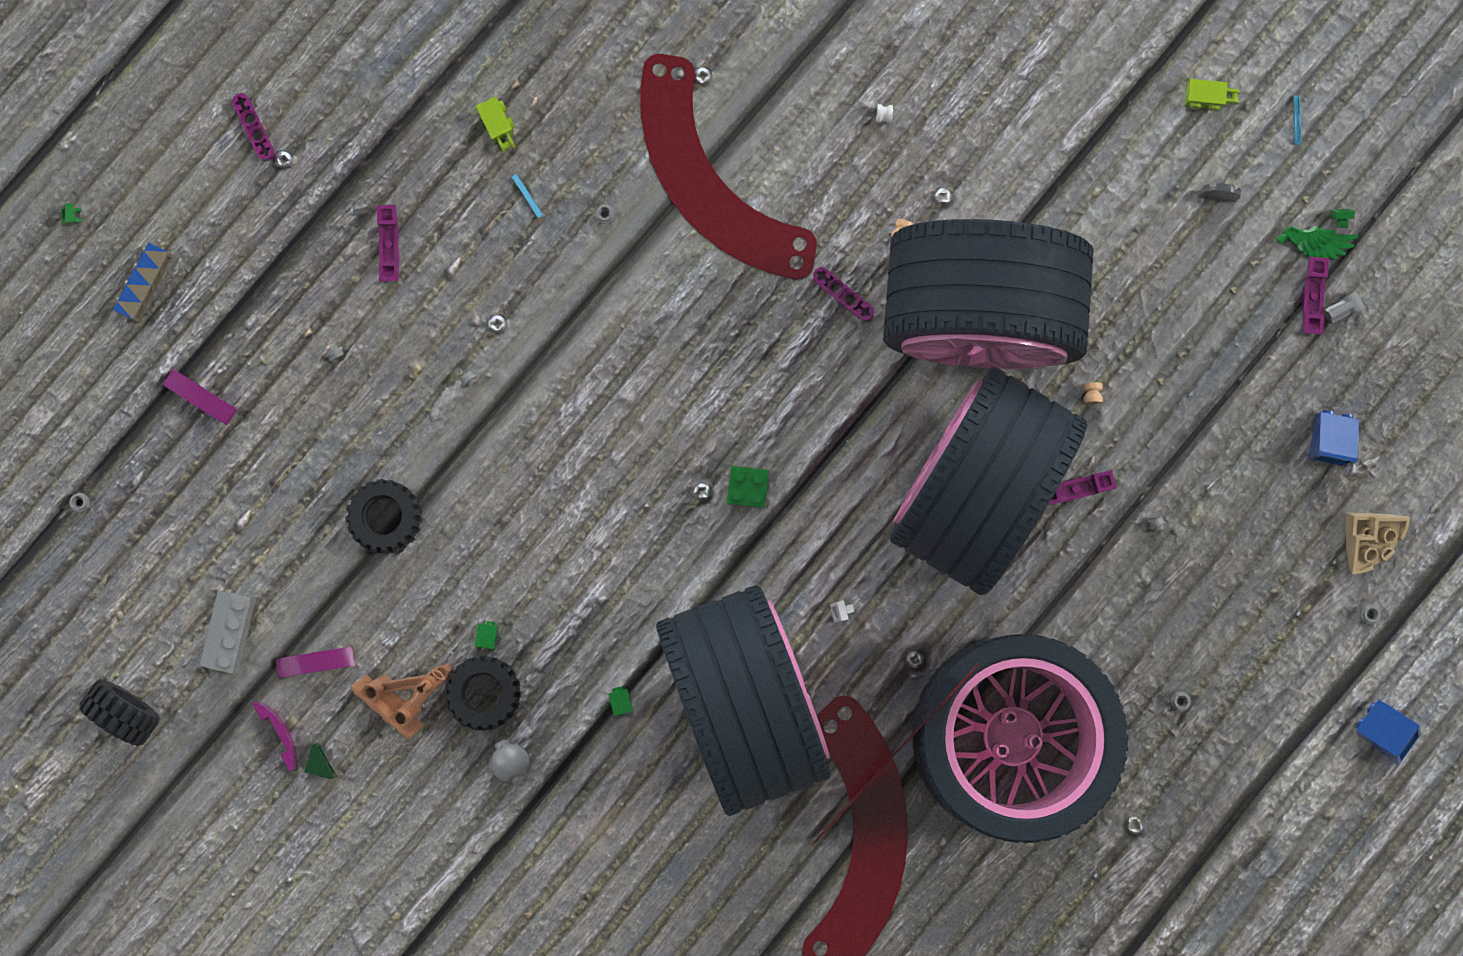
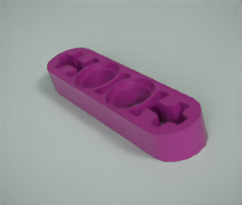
[232,93,275,162]
[813,267,874,322]

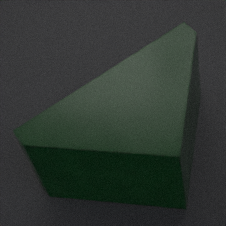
[304,743,338,779]

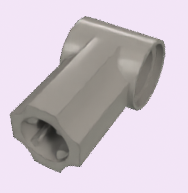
[1323,291,1366,324]

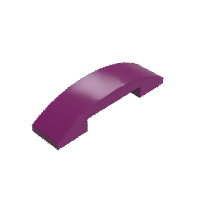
[377,205,400,282]
[1302,257,1329,335]
[1048,470,1117,506]
[276,647,355,678]
[252,701,297,772]

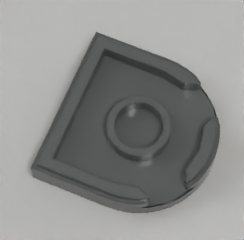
[1198,183,1241,202]

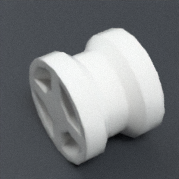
[876,104,893,124]

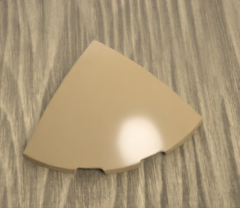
[1346,513,1410,574]

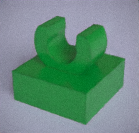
[61,203,82,226]
[1330,209,1355,228]

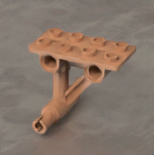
[350,663,454,739]

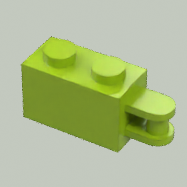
[1184,79,1240,111]
[476,96,515,153]

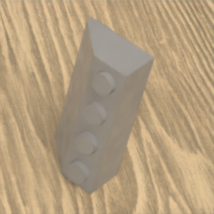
[199,590,256,674]

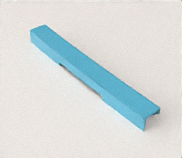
[1293,95,1301,145]
[512,174,543,218]

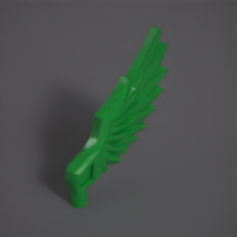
[1276,226,1358,260]

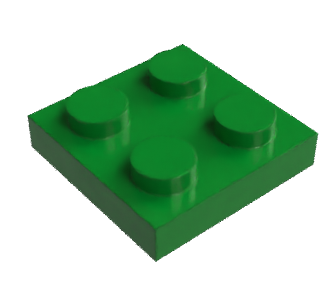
[727,466,769,508]

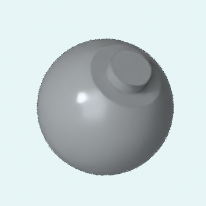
[491,739,530,784]

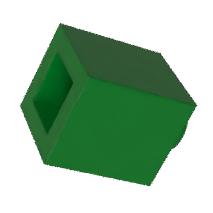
[475,620,499,650]
[608,686,634,716]

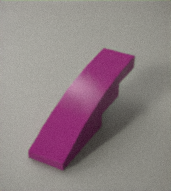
[163,369,238,425]

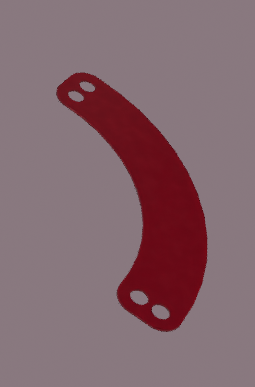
[640,54,817,279]
[811,664,979,846]
[803,696,908,956]

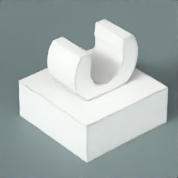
[830,600,854,623]

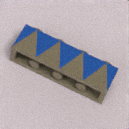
[113,242,173,323]

